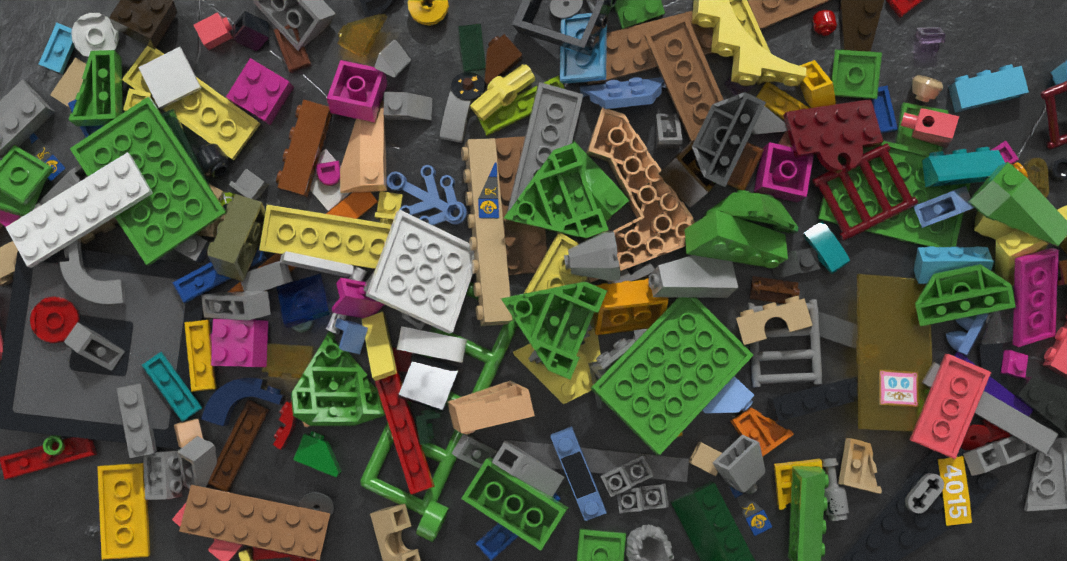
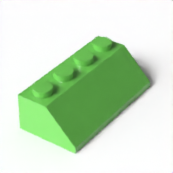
[788,466,829,561]

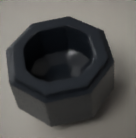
[1049,158,1067,182]

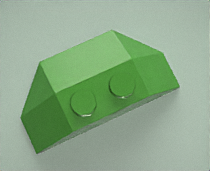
[915,264,1016,326]

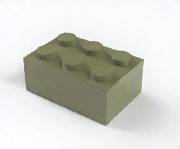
[207,194,266,282]

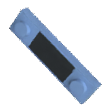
[550,426,607,521]

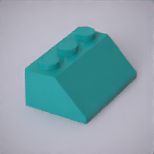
[922,147,1005,187]

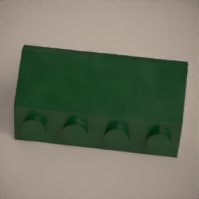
[671,481,755,561]

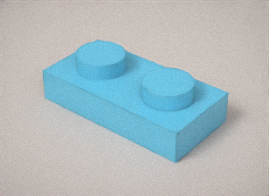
[39,22,75,74]

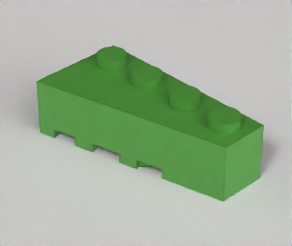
[685,210,788,268]

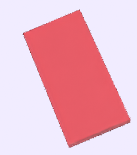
[910,354,991,459]

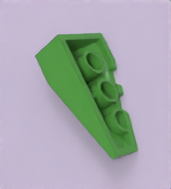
[968,162,1067,246]

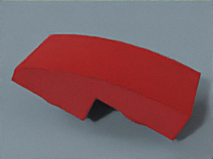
[273,401,298,450]

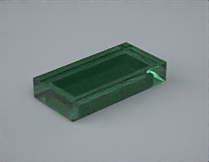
[458,23,486,72]

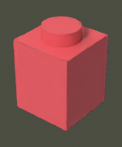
[194,12,233,50]

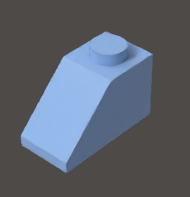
[913,186,975,228]
[702,376,754,413]

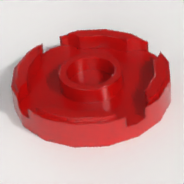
[30,296,80,343]

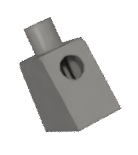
[712,435,765,494]

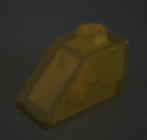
[337,14,388,57]

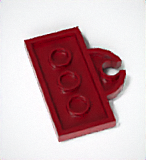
[783,99,883,173]

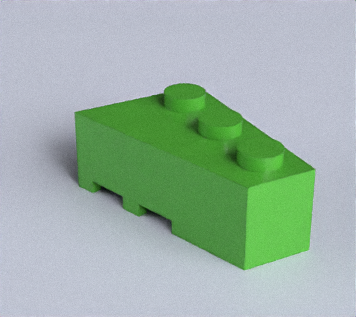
[69,50,123,126]

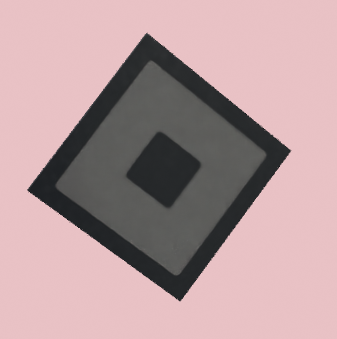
[0,248,206,449]

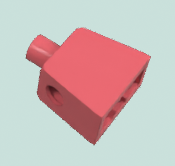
[900,109,959,148]

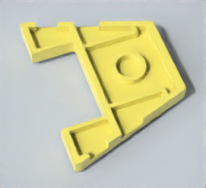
[513,316,601,404]

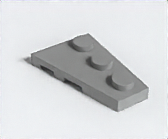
[1024,437,1067,511]

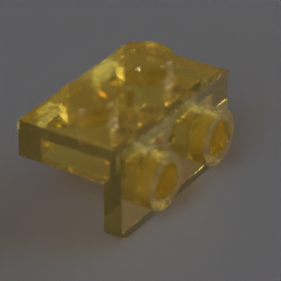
[262,344,314,378]

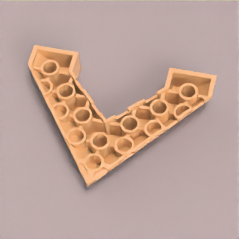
[585,107,695,283]

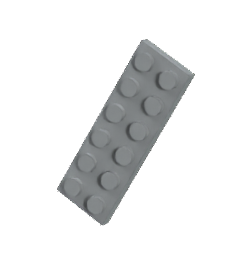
[506,82,583,214]

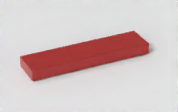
[0,437,97,480]

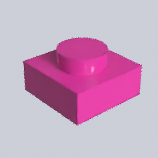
[1001,350,1028,378]

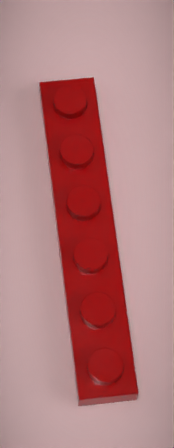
[369,363,435,495]

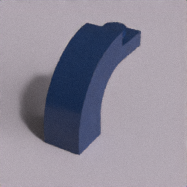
[201,378,286,426]

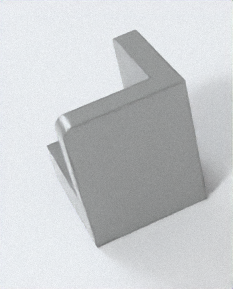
[229,169,268,200]

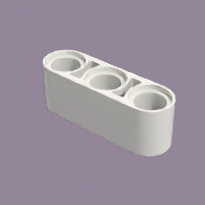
[397,326,467,363]

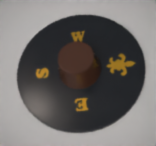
[451,72,485,100]

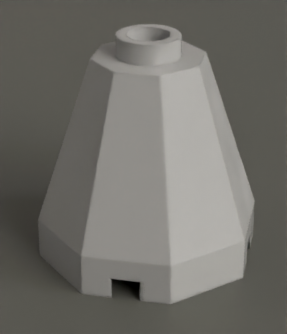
[564,231,621,281]

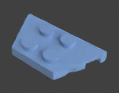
[580,77,667,109]

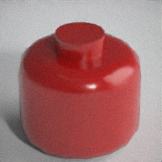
[812,10,837,36]

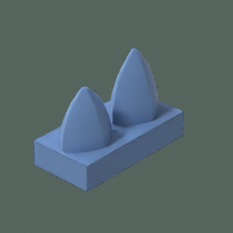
[946,313,988,358]

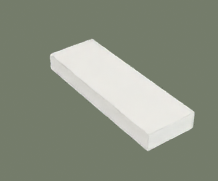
[280,251,354,277]

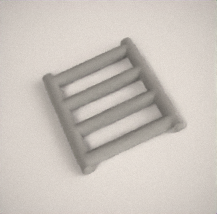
[748,299,822,388]

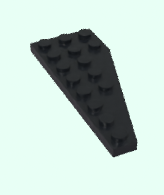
[839,447,1000,561]

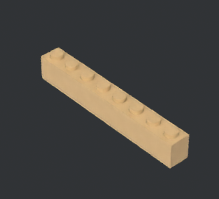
[461,138,513,326]

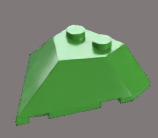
[503,143,609,239]
[704,190,799,234]
[500,281,607,380]
[291,331,385,426]

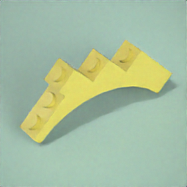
[691,0,806,86]

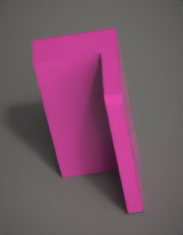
[332,278,384,318]

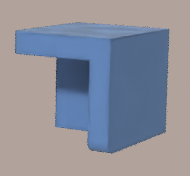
[335,318,368,354]

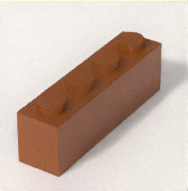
[276,99,333,198]

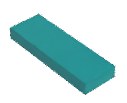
[142,352,202,422]

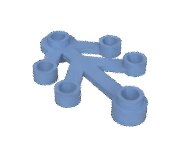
[387,165,467,225]

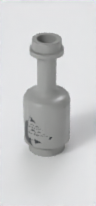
[822,458,849,521]

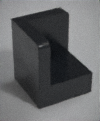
[233,11,269,51]

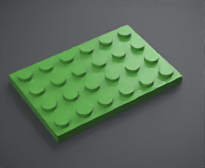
[70,97,226,265]
[817,141,970,247]
[591,297,753,456]

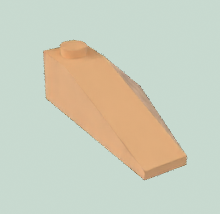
[340,101,387,193]

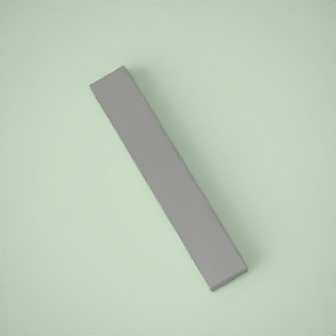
[922,362,1058,454]

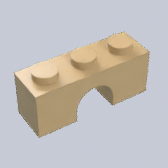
[736,296,813,345]
[370,504,421,561]

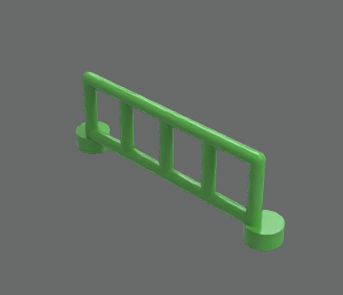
[360,281,518,542]

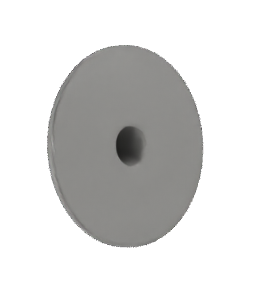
[550,0,583,18]

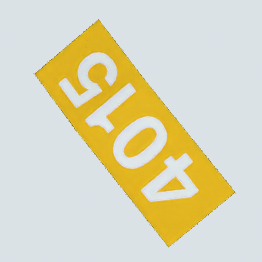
[938,456,972,526]

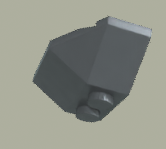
[692,92,766,187]

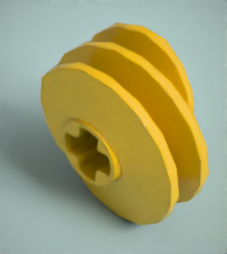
[408,0,449,26]

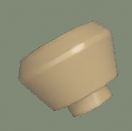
[912,75,943,102]

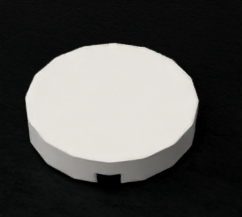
[71,13,119,58]

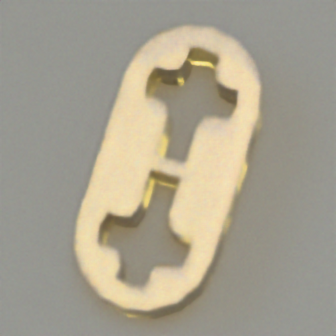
[1023,158,1049,198]

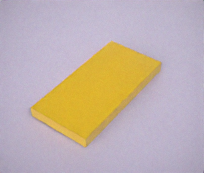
[97,463,150,560]

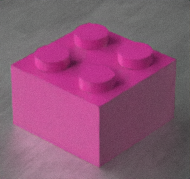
[226,58,294,125]
[327,60,387,122]
[754,142,814,203]
[211,319,268,367]

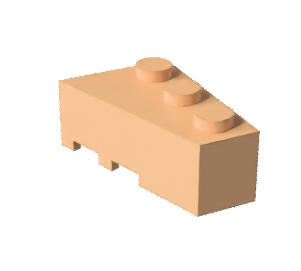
[447,380,534,434]

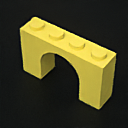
[995,205,1067,286]

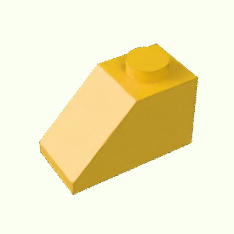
[799,60,836,108]

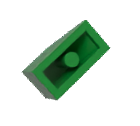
[293,431,341,477]

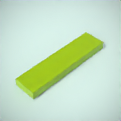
[478,75,565,136]

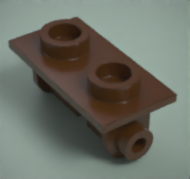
[749,276,800,304]

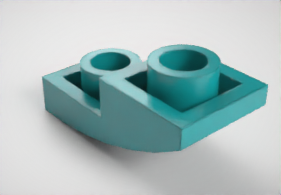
[803,221,850,274]

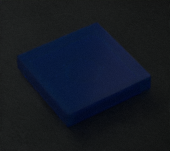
[277,273,331,328]

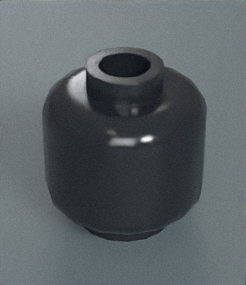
[195,143,230,178]

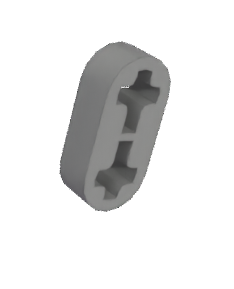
[905,473,944,513]

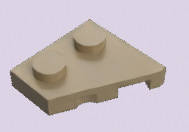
[838,438,882,494]

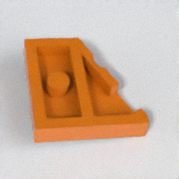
[731,407,794,457]

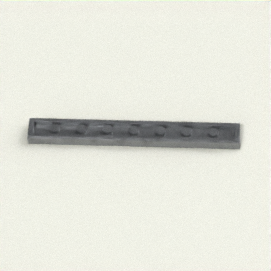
[504,440,689,482]

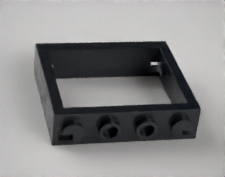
[512,0,617,56]

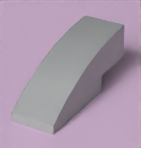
[963,436,1038,476]

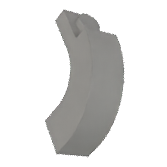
[60,239,126,306]

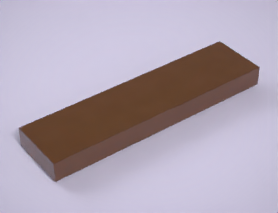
[207,399,270,492]

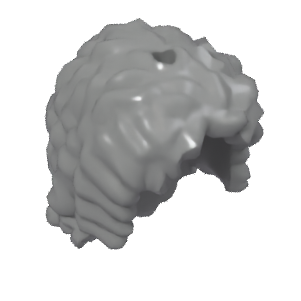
[626,524,674,561]

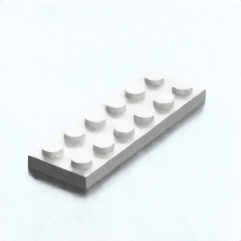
[6,152,153,268]

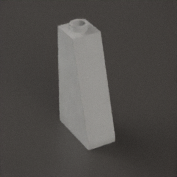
[648,255,738,298]

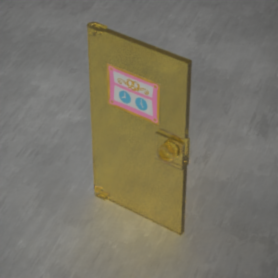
[856,274,932,432]

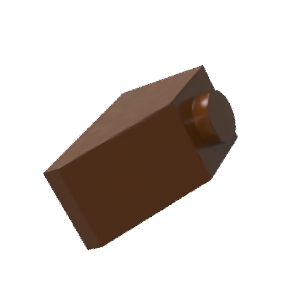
[485,34,523,87]

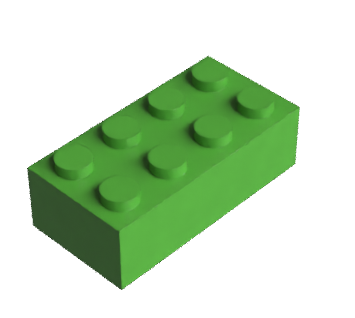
[461,457,568,550]

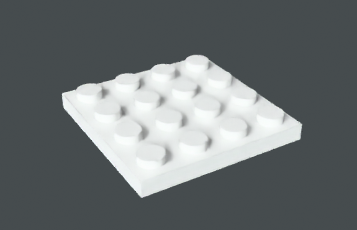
[366,210,475,334]

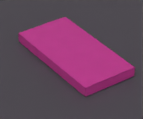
[1013,248,1059,347]

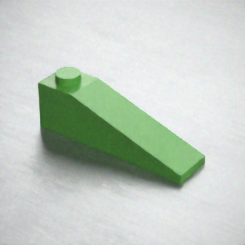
[572,140,629,222]

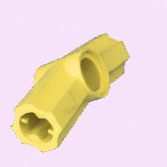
[470,64,535,121]

